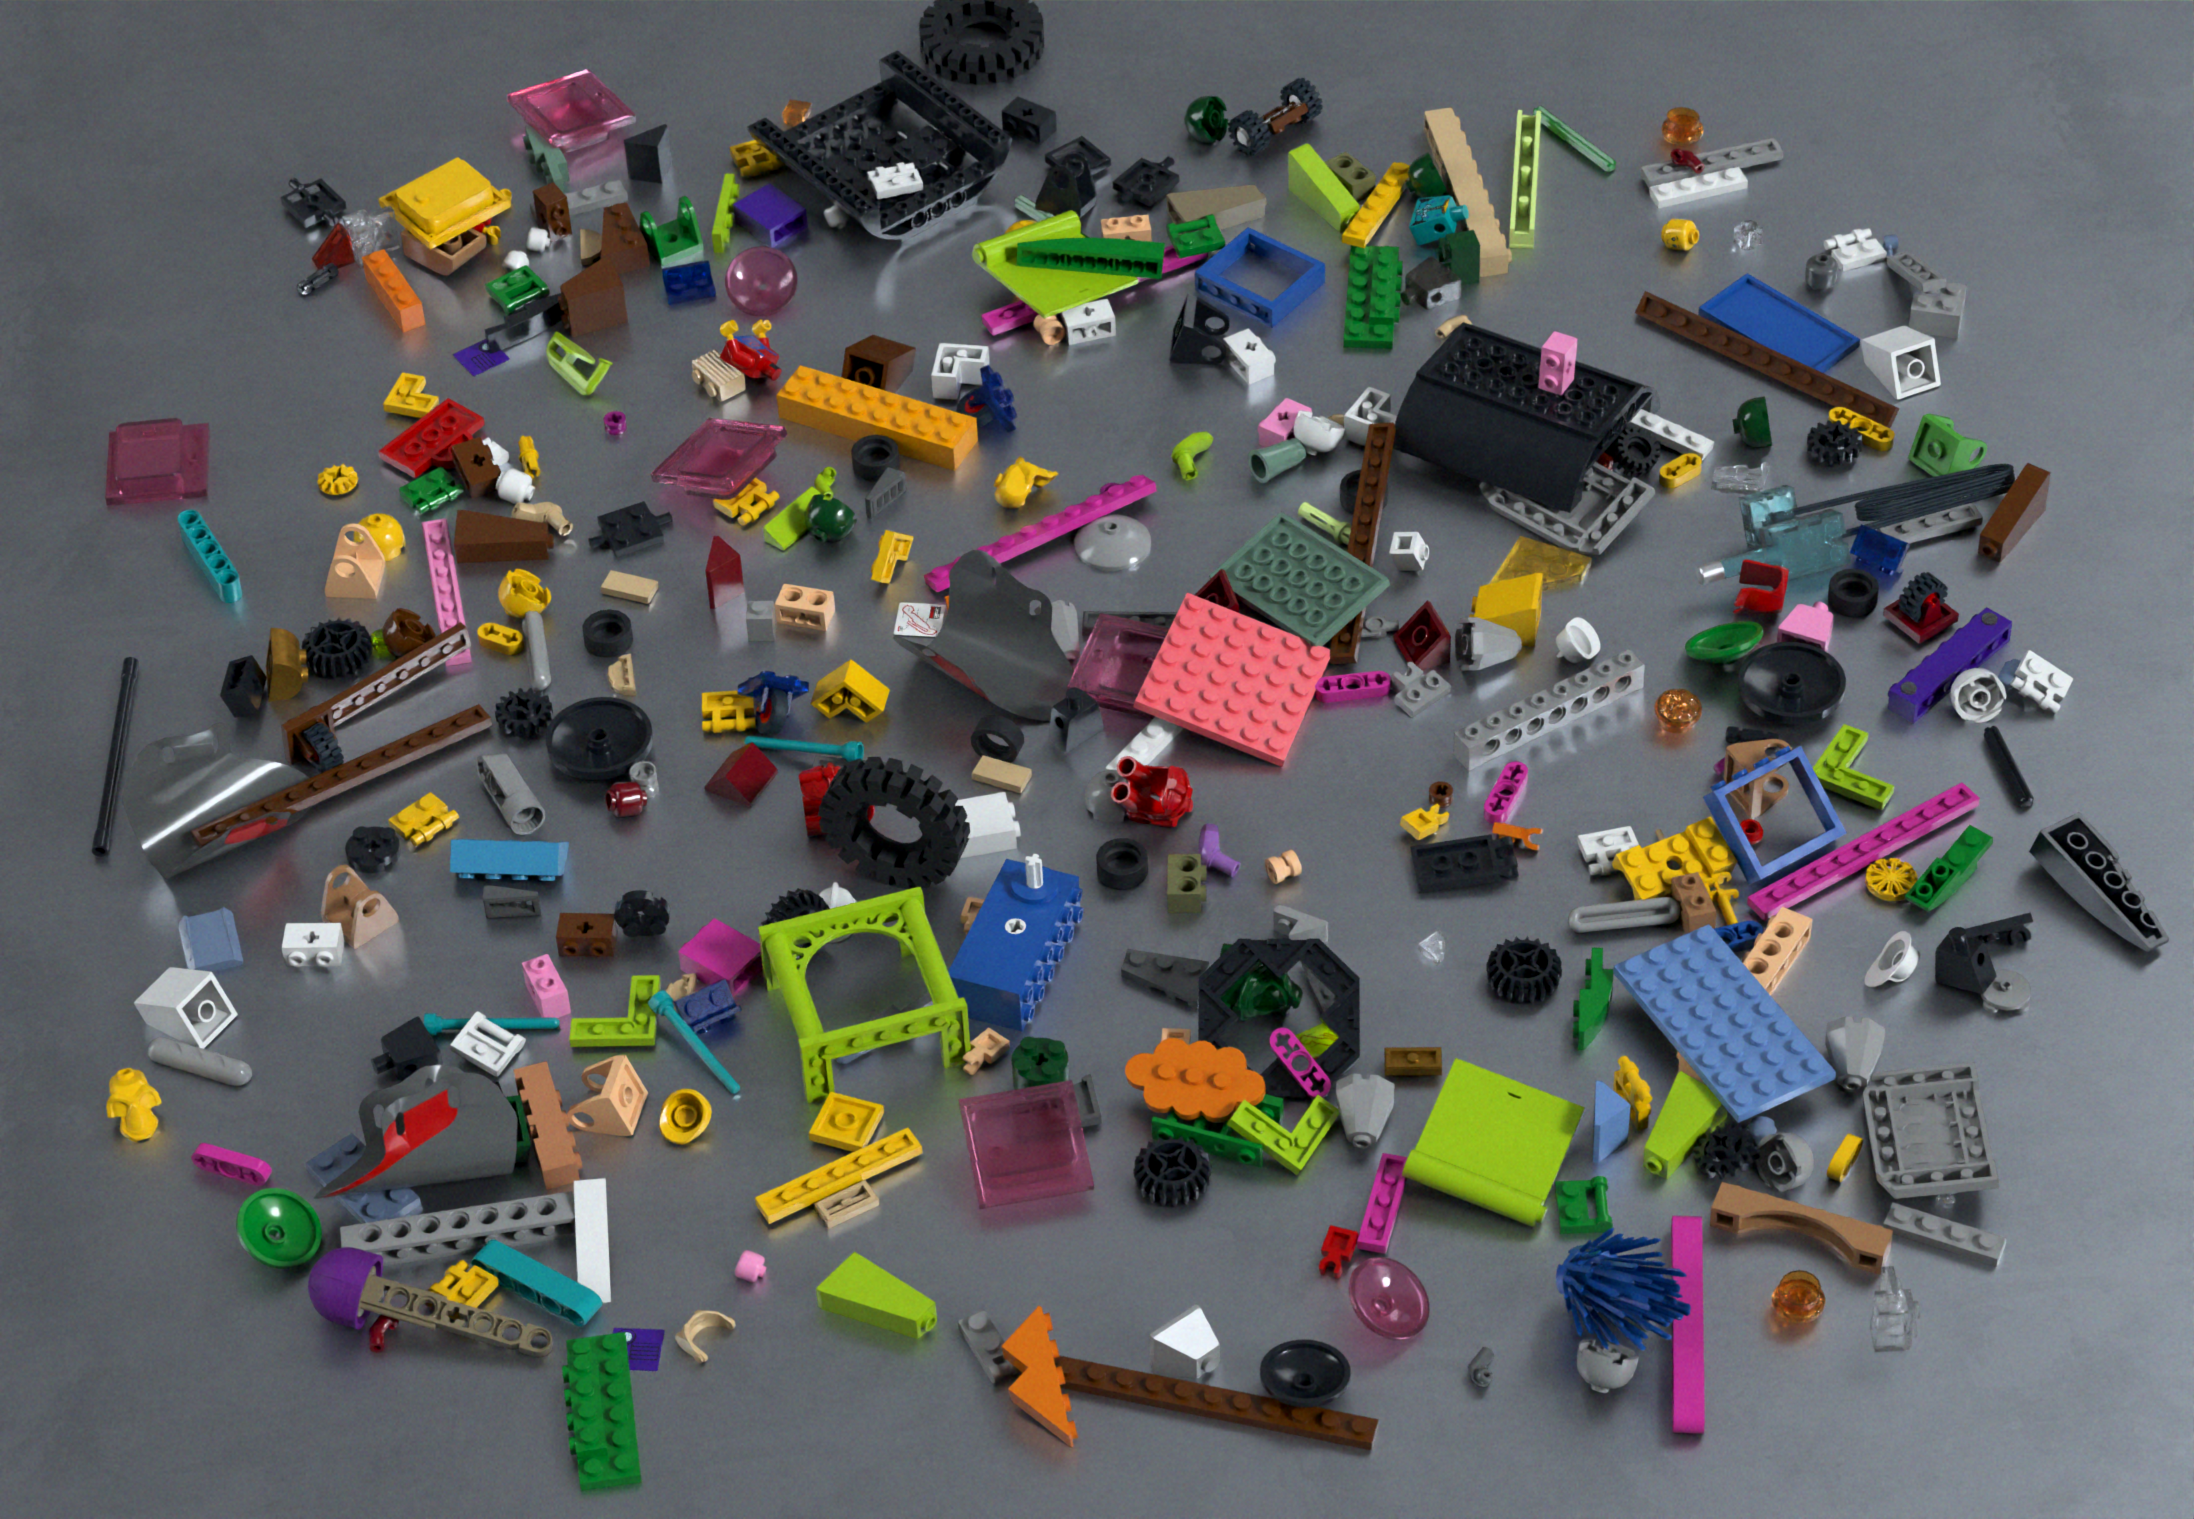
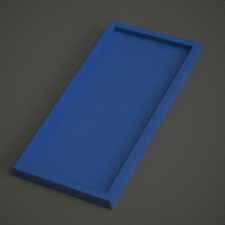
[1698,273,1860,373]

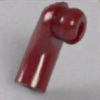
[1670,149,1705,174]
[369,1314,399,1353]

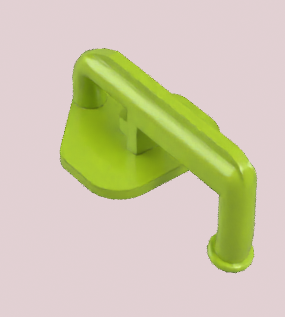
[546,331,613,396]

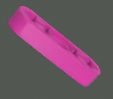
[1315,671,1391,703]
[1484,762,1528,824]
[1270,1028,1331,1100]
[191,1143,272,1186]

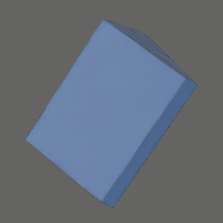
[1593,1081,1630,1163]

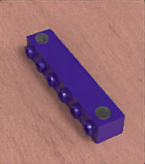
[1888,607,2012,724]

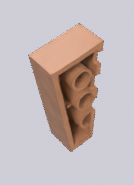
[513,1061,583,1190]

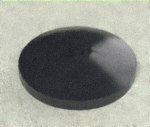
[1738,642,1846,724]
[546,697,653,780]

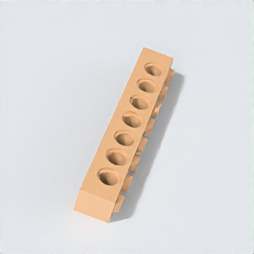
[1677,907,1812,1082]

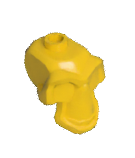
[993,456,1058,509]
[106,1068,162,1142]

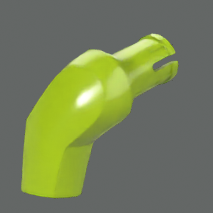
[1171,431,1213,481]

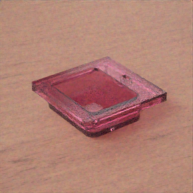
[508,69,636,154]
[105,418,210,506]
[650,418,788,500]
[1067,613,1170,719]
[958,1080,1094,1210]

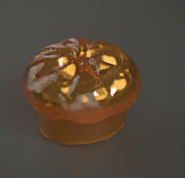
[1661,107,1704,146]
[1654,689,1702,734]
[1772,1270,1826,1324]

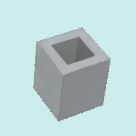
[746,601,776,641]

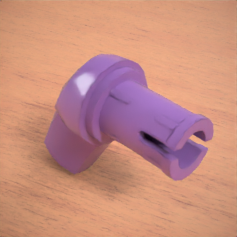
[1198,824,1241,877]

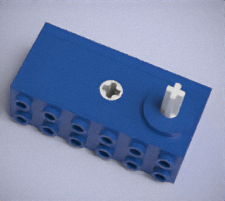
[948,854,1084,1032]

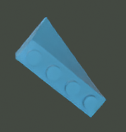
[450,839,569,881]

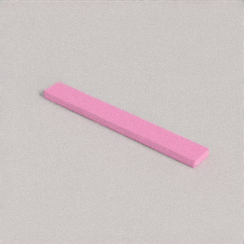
[422,518,472,667]

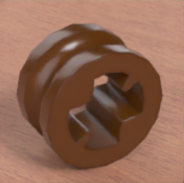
[1429,781,1453,808]

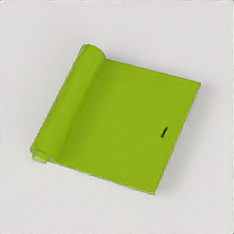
[972,210,1138,319]
[1402,1058,1585,1227]

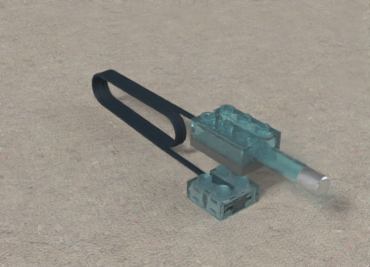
[1695,464,2015,585]

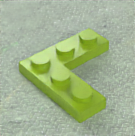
[1813,724,1894,810]
[569,975,661,1047]
[1227,1095,1340,1175]

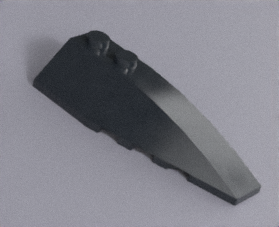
[2029,812,2169,952]

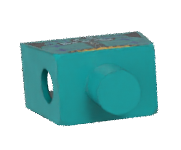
[1409,195,1469,246]

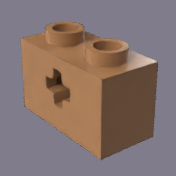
[1670,872,1717,934]

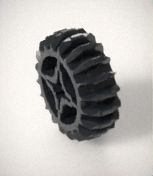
[301,617,373,679]
[761,888,830,960]
[1486,936,1562,1004]
[1133,1135,1212,1207]

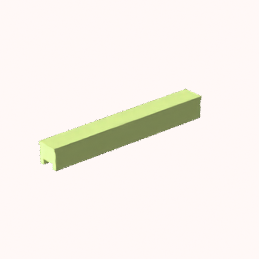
[1509,110,1541,249]

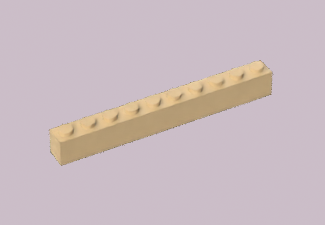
[1424,107,1512,277]

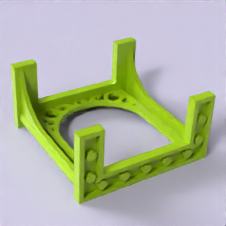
[758,887,971,1104]

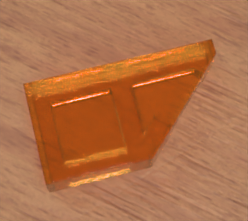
[782,99,812,128]

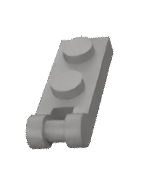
[958,1310,1020,1384]

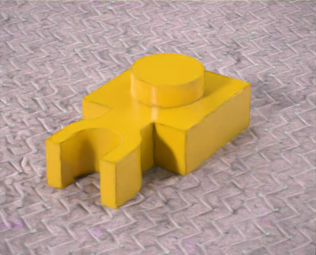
[1400,804,1449,840]

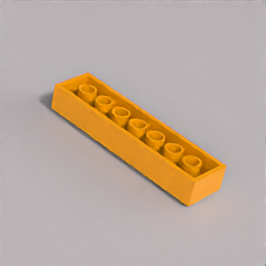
[776,365,978,471]

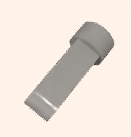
[476,753,546,835]

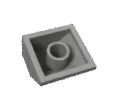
[1149,1304,1220,1378]

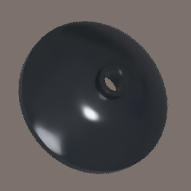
[1260,1339,1351,1408]

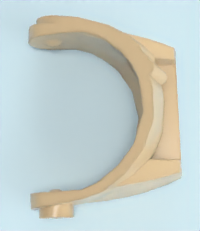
[675,1310,736,1363]

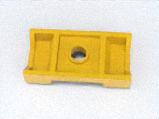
[1612,816,1737,900]

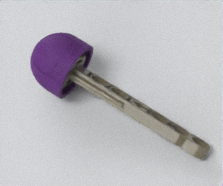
[308,1247,553,1358]

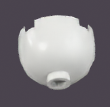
[1293,410,1345,455]
[1950,668,2006,723]

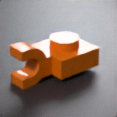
[1492,822,1543,850]

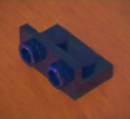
[662,260,716,305]
[1849,524,1910,576]
[673,979,742,1035]

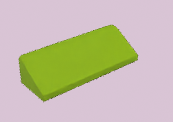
[763,486,826,551]

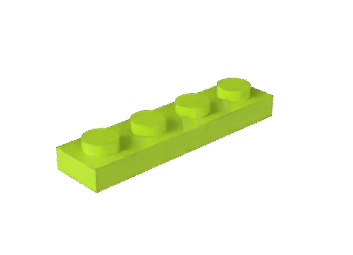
[712,174,740,253]

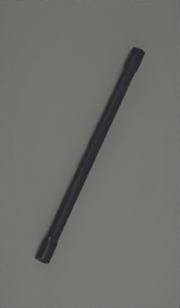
[92,657,139,857]

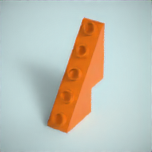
[1001,1306,1078,1448]

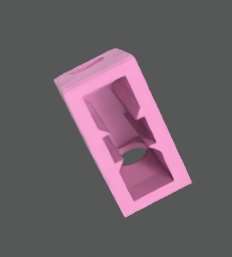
[1777,602,1834,652]

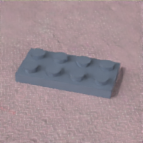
[305,1133,421,1224]

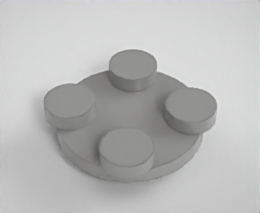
[1981,970,2031,1013]

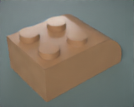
[400,228,486,275]

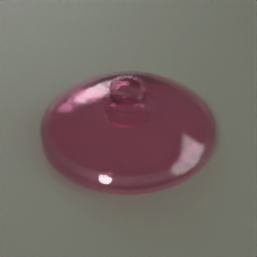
[725,246,798,317]
[1348,1257,1430,1340]

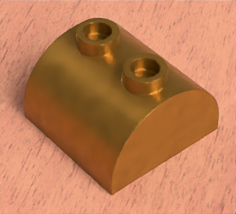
[265,628,308,702]

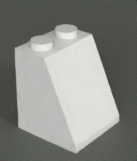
[1861,326,1941,400]
[134,967,238,1049]

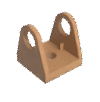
[1723,739,1792,819]
[321,865,399,949]

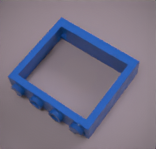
[1195,227,1325,328]
[1703,746,1847,885]

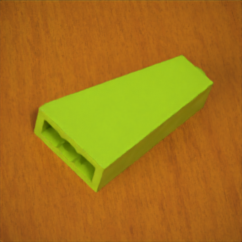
[1288,143,1359,233]
[1643,1071,1727,1180]
[816,1251,937,1339]

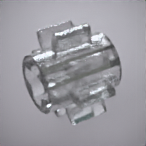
[1734,220,1763,250]

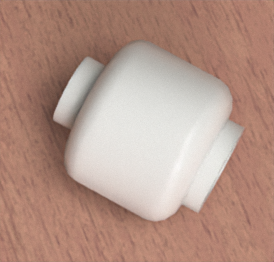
[495,468,535,505]

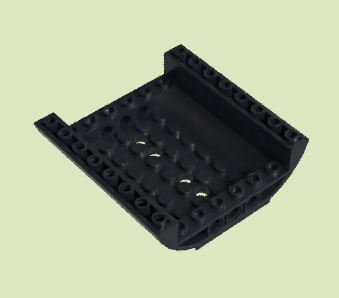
[747,50,1012,242]
[1393,322,1660,513]

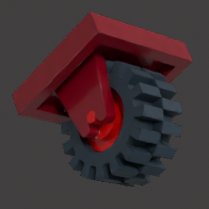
[1883,572,1959,644]

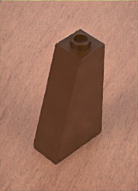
[1978,463,2051,563]
[454,510,554,563]

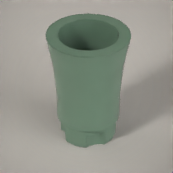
[1248,438,1306,483]

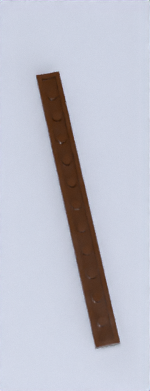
[1635,291,1900,428]
[1330,422,1396,664]
[191,704,493,848]
[1020,1355,1379,1451]

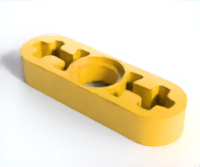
[1828,407,1895,451]

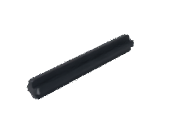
[1984,726,2034,808]

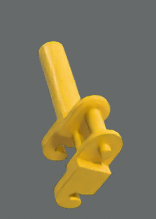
[1702,872,1739,925]

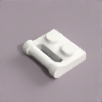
[450,1011,526,1077]

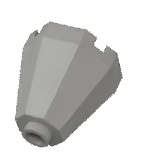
[1034,600,1080,666]
[1455,617,1522,671]
[1825,1016,1885,1091]
[1336,1074,1395,1148]

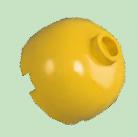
[353,513,406,561]
[498,569,551,619]

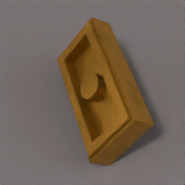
[1384,1047,1442,1076]

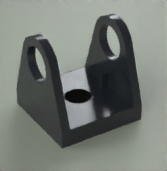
[1035,152,1097,218]
[1169,294,1230,365]

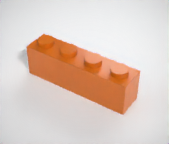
[362,249,426,333]

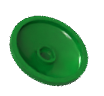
[1685,621,1764,665]
[236,1188,322,1269]

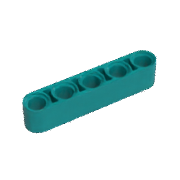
[177,510,243,603]
[471,1239,603,1327]

